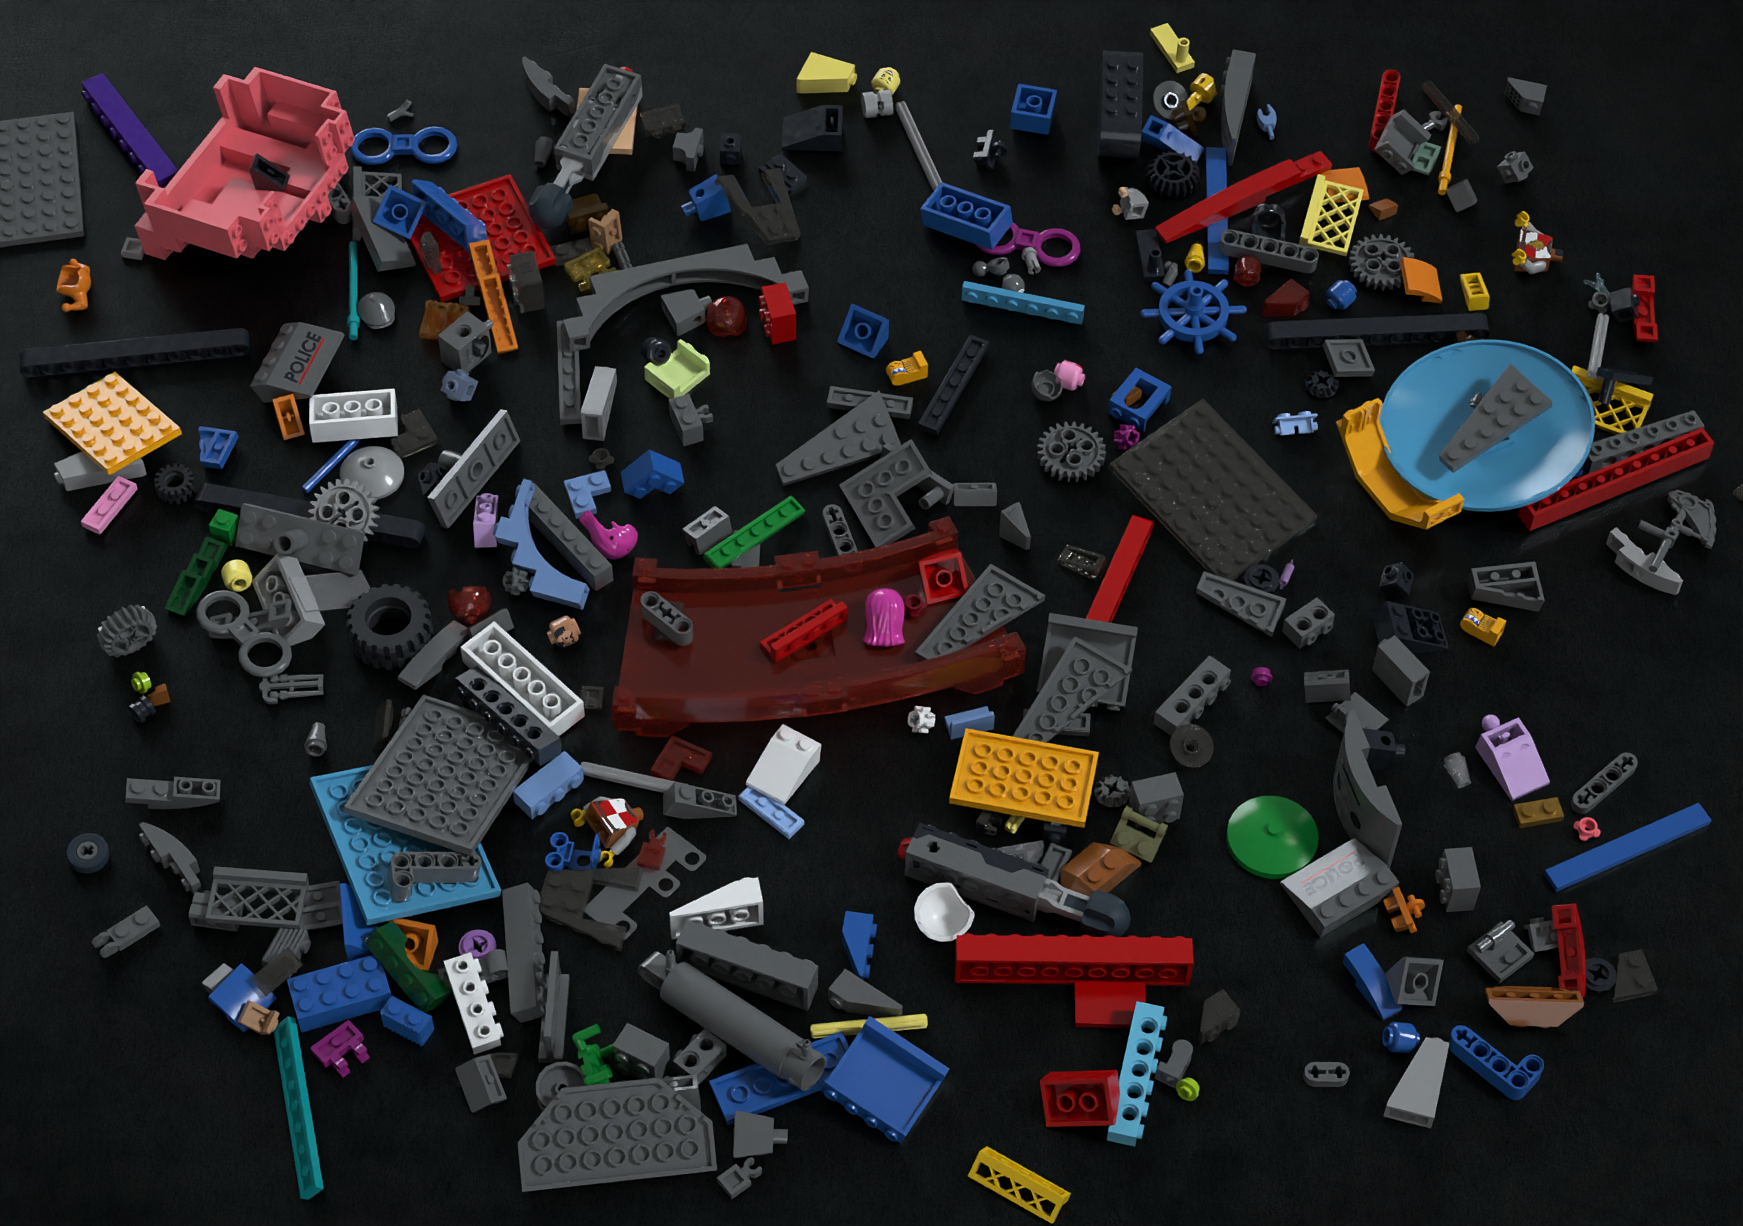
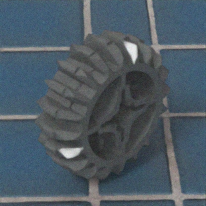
[97,604,157,658]

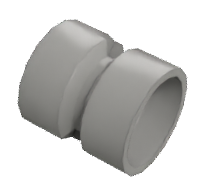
[861,89,893,118]

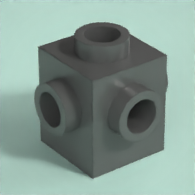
[1497,151,1533,183]

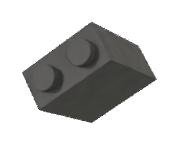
[1372,636,1430,707]

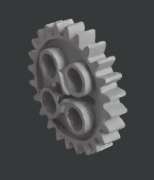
[308,479,380,542]

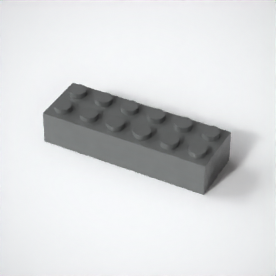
[676,920,818,1011]

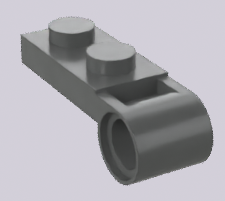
[438,949,508,992]

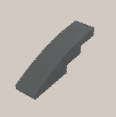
[398,620,470,690]

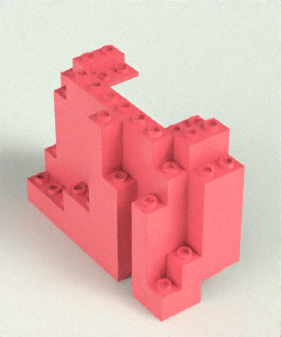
[135,67,355,260]

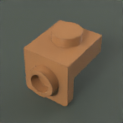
[237,1000,279,1035]

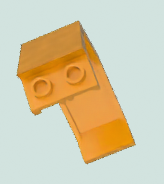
[1336,398,1464,529]

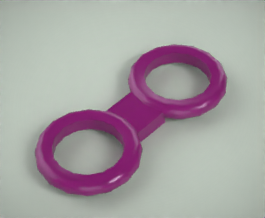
[976,223,1080,267]

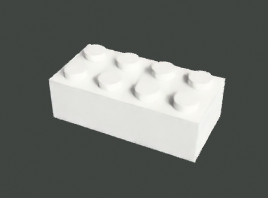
[309,389,398,443]

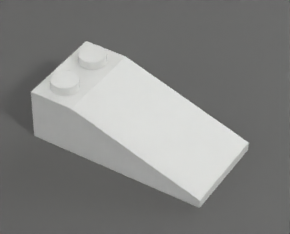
[669,877,763,939]

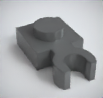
[717,1157,762,1199]

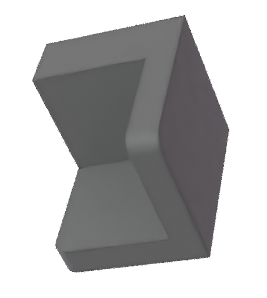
[1446,179,1477,212]

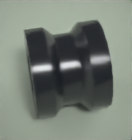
[127,696,156,724]

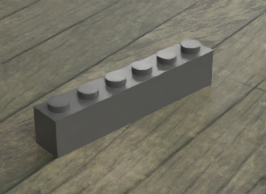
[528,483,613,591]
[502,883,547,1023]

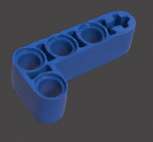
[1448,1025,1544,1100]

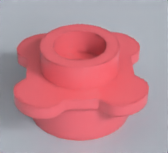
[1573,817,1600,841]

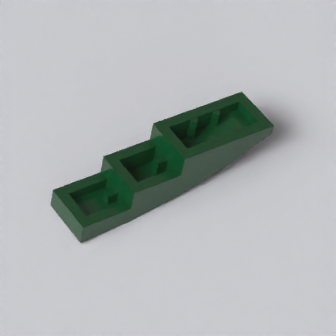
[164,536,228,617]

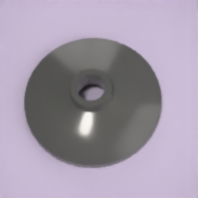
[1153,81,1189,120]

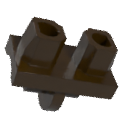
[1172,99,1206,137]

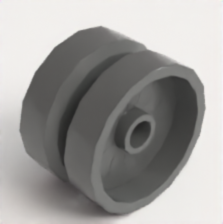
[536,1062,585,1112]

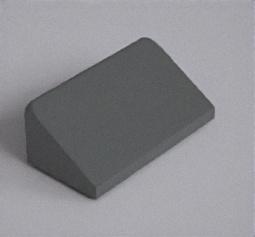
[953,483,997,506]
[465,608,514,639]

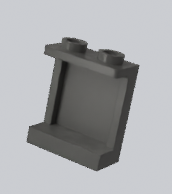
[1374,109,1431,175]

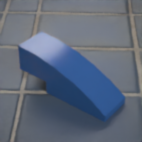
[1342,943,1402,1020]

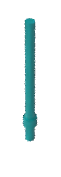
[347,241,360,340]

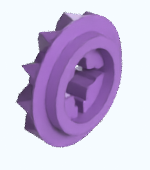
[459,930,497,960]

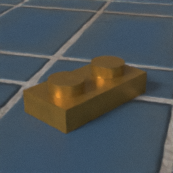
[1513,797,1564,828]

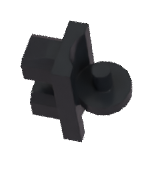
[973,130,1008,170]

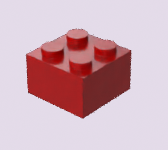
[759,282,796,344]

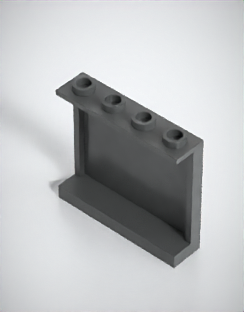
[1036,613,1138,711]

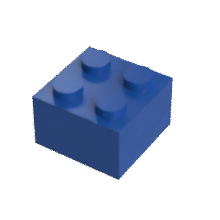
[1010,84,1057,135]

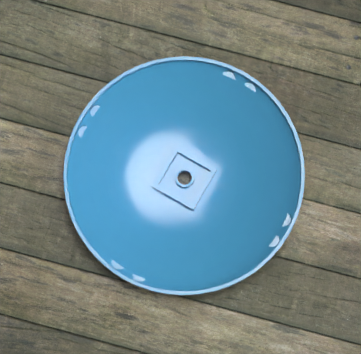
[1380,340,1595,512]

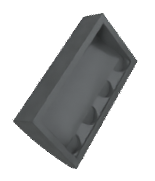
[349,196,416,271]

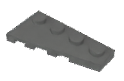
[1196,572,1286,637]

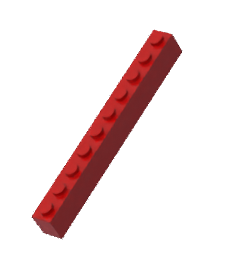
[1518,428,1714,531]

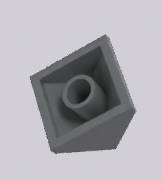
[1304,670,1351,703]
[1385,957,1444,1006]

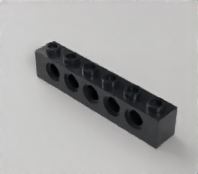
[455,666,561,766]

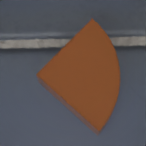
[147,684,170,706]

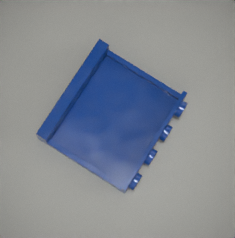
[821,1016,949,1144]

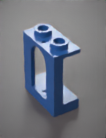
[1108,368,1172,432]

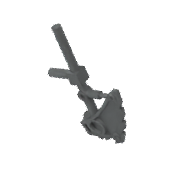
[1638,489,1716,573]

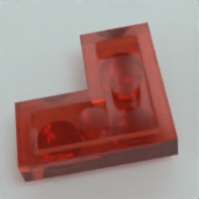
[651,735,712,781]

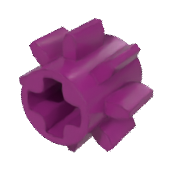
[1114,425,1140,450]

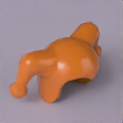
[56,259,91,312]

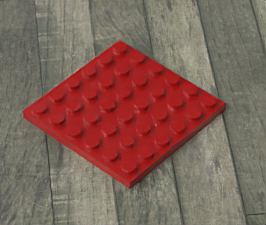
[410,174,556,303]

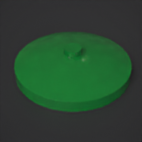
[1226,796,1319,879]

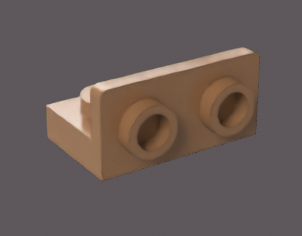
[588,209,622,255]

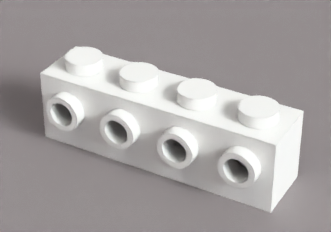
[444,952,504,1054]

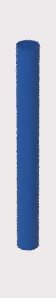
[301,439,362,494]

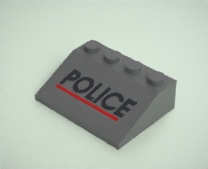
[250,322,345,403]
[1280,838,1399,938]

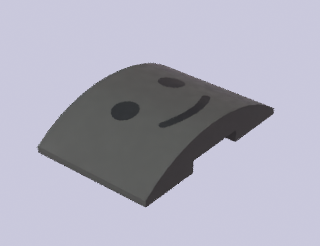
[1333,710,1402,869]

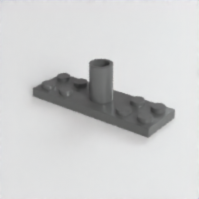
[427,409,520,529]
[235,503,365,575]

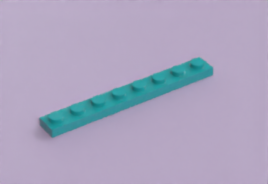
[274,1017,324,1200]

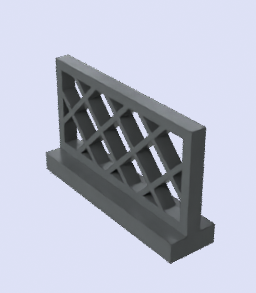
[352,166,402,241]
[205,867,309,929]
[538,951,570,1063]

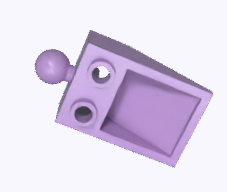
[1475,715,1550,801]

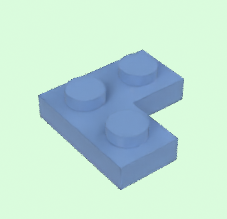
[564,470,611,519]

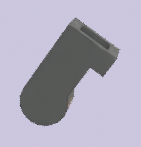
[1155,1040,1193,1088]

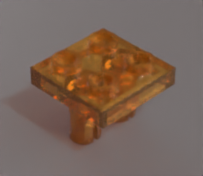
[419,300,469,340]

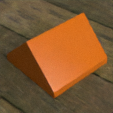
[388,918,438,971]

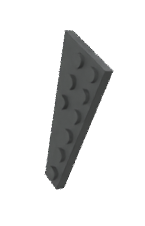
[1439,364,1552,473]
[775,390,901,486]
[915,564,1045,667]
[1013,636,1132,743]

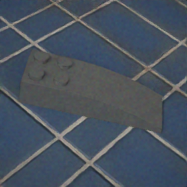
[1220,49,1256,166]

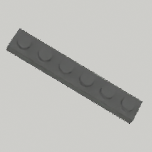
[557,321,582,425]

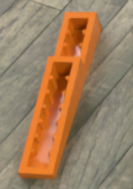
[469,239,518,354]

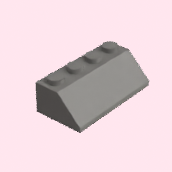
[252,554,325,648]

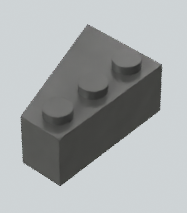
[1467,562,1545,612]

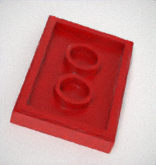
[1074,981,1146,1029]

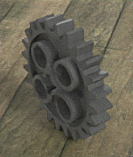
[1348,234,1414,291]
[1037,422,1106,482]

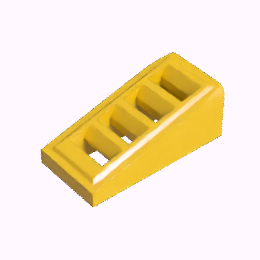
[1460,273,1490,311]

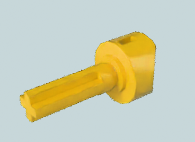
[1172,73,1217,120]

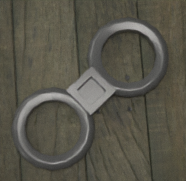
[196,590,292,677]

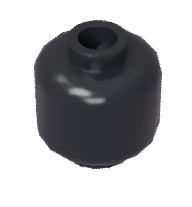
[641,337,671,366]

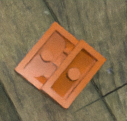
[1320,167,1369,203]
[1400,257,1442,303]

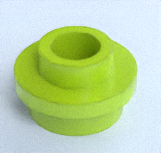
[131,672,151,694]
[1176,1078,1199,1101]

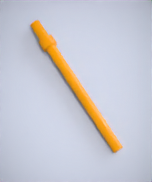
[1438,104,1462,195]

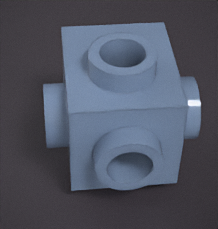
[441,369,478,401]

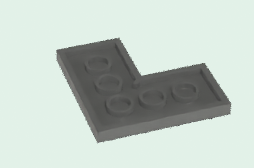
[839,439,933,551]

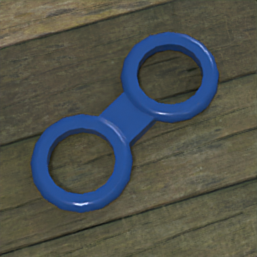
[350,127,457,166]

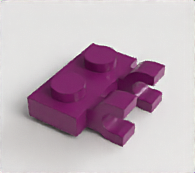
[310,1020,369,1078]

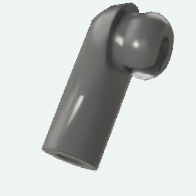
[1161,261,1178,288]

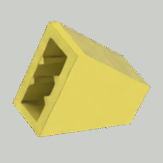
[797,52,857,93]

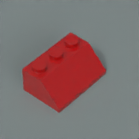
[1040,1070,1120,1127]

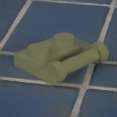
[1110,806,1168,863]

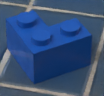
[621,450,684,499]

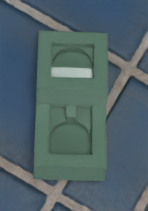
[1412,142,1441,175]

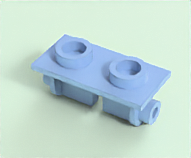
[1272,411,1318,436]

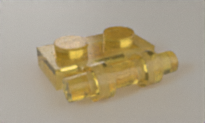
[564,247,617,291]

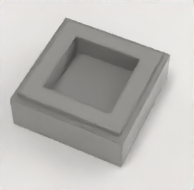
[121,237,145,260]

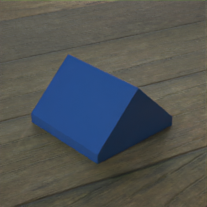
[373,185,427,239]
[837,304,889,358]

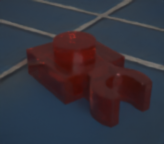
[637,830,667,871]

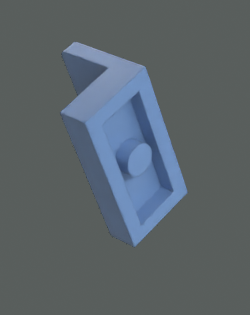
[944,706,995,739]

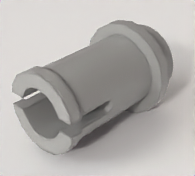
[1021,247,1041,274]

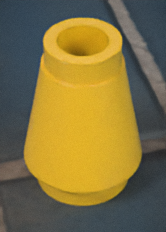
[1185,243,1205,273]

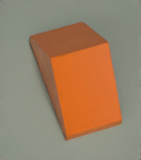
[272,394,305,440]

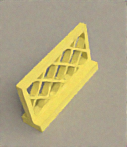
[1299,174,1364,256]

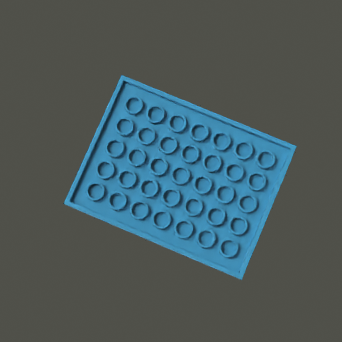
[310,765,501,925]

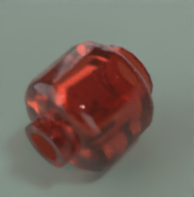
[1234,256,1261,287]

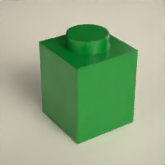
[209,509,239,547]

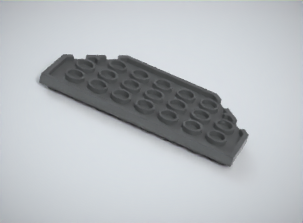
[518,1078,717,1192]

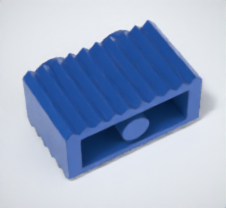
[380,996,434,1046]

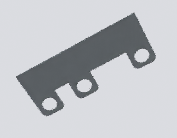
[583,827,706,940]

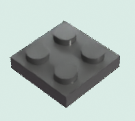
[1322,339,1375,377]

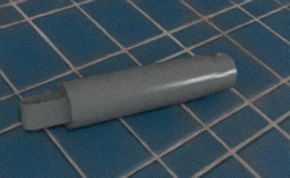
[638,950,827,1091]

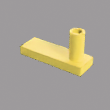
[1150,23,1195,73]

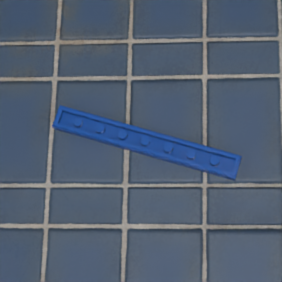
[1205,147,1229,275]
[1544,803,1711,892]

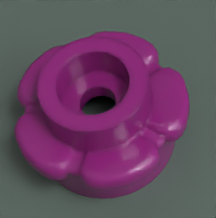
[1250,667,1272,686]

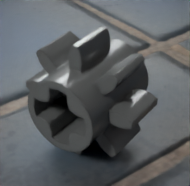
[503,567,530,596]

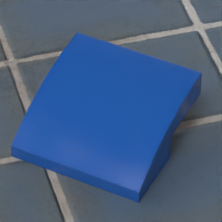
[208,963,277,1032]

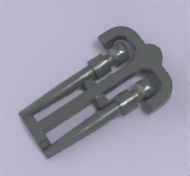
[259,674,323,704]

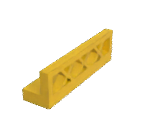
[968,1147,1071,1224]

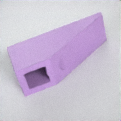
[473,493,498,548]

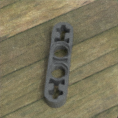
[823,504,862,577]
[1571,753,1638,814]

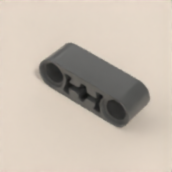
[640,591,693,646]

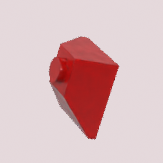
[918,549,969,605]

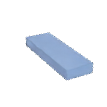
[738,786,804,839]

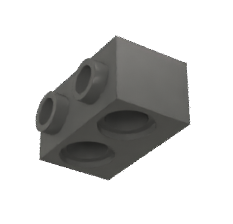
[1282,598,1335,649]
[673,1028,727,1085]

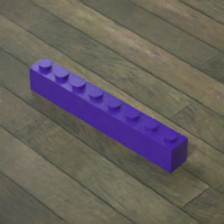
[81,73,178,188]

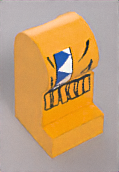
[886,351,928,386]
[1460,608,1506,646]

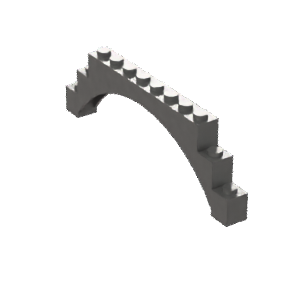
[563,244,809,352]

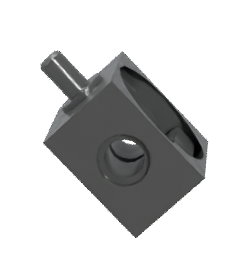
[438,311,494,372]

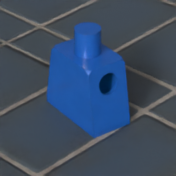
[681,174,731,221]

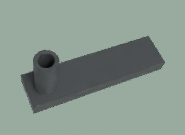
[880,443,955,510]

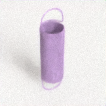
[1279,560,1294,589]

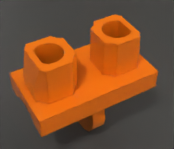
[1383,887,1425,933]

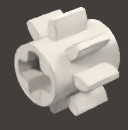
[908,706,935,733]

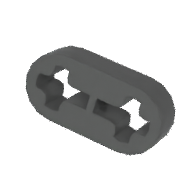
[1303,1062,1350,1087]

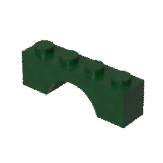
[364,921,452,1013]

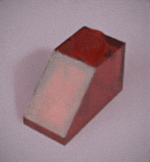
[1262,279,1310,316]

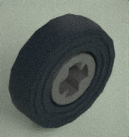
[67,833,110,874]

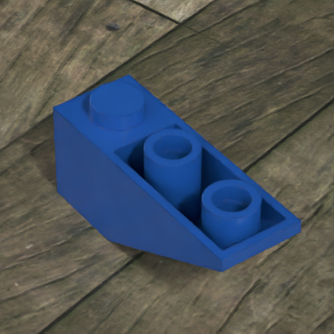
[1142,115,1204,163]
[842,911,877,981]

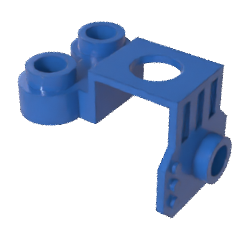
[545,832,601,874]

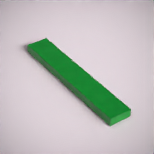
[702,496,806,573]

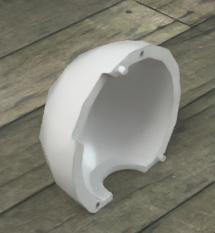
[914,883,974,942]

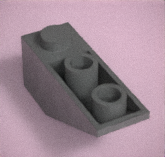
[663,782,737,819]

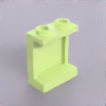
[644,339,710,399]

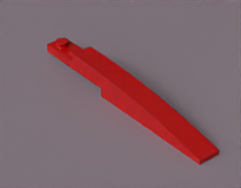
[1155,151,1332,243]

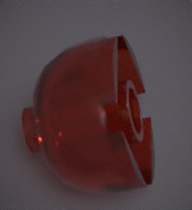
[706,296,747,337]
[447,586,491,624]

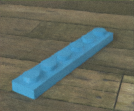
[962,281,1085,325]

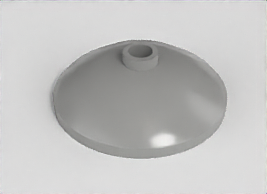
[340,446,404,499]

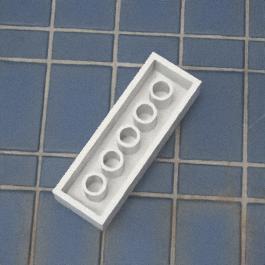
[461,622,585,736]

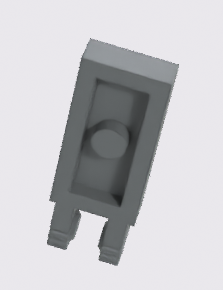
[92,905,160,958]

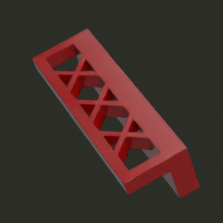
[760,599,847,663]

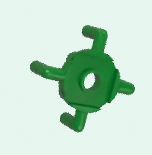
[572,1024,613,1086]

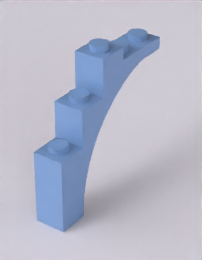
[493,479,589,610]

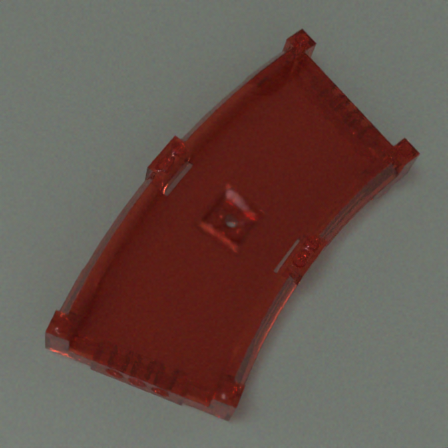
[612,516,1026,737]

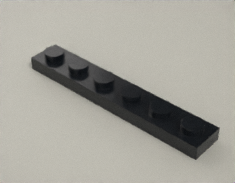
[918,335,989,436]

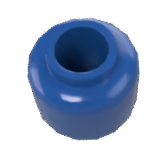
[1326,280,1356,310]
[1382,1022,1420,1054]

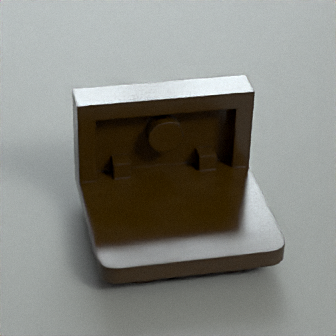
[565,194,609,235]

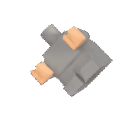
[1112,187,1149,220]

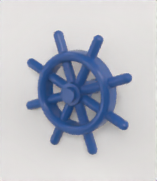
[1140,269,1247,354]

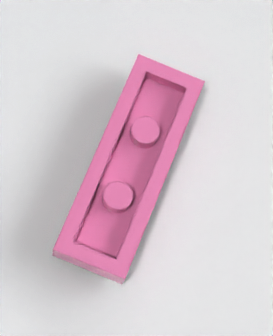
[81,476,137,535]

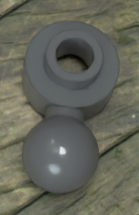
[972,257,1010,277]

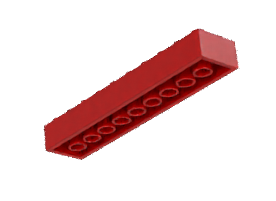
[955,933,1193,986]

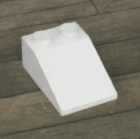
[746,724,821,805]

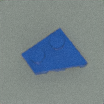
[199,426,238,469]

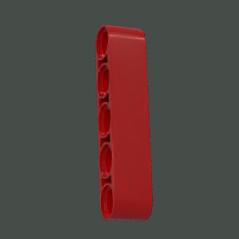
[1369,70,1400,153]

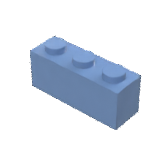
[513,751,584,819]

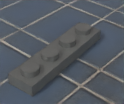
[827,386,913,419]

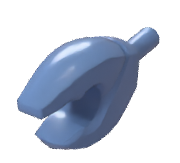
[1256,104,1277,139]

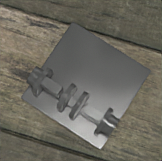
[1325,692,1388,734]

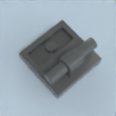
[1467,920,1534,984]

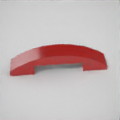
[1632,275,1658,342]
[1552,904,1586,998]

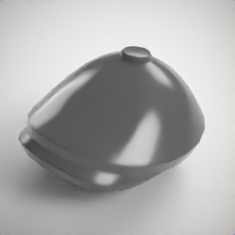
[358,292,395,329]

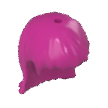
[579,510,638,560]
[863,588,905,647]

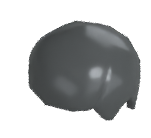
[1031,369,1063,401]

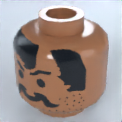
[547,616,581,648]

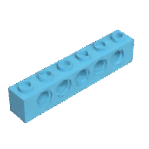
[1107,1001,1167,1147]

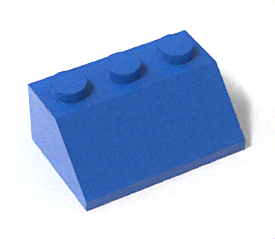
[340,883,379,962]

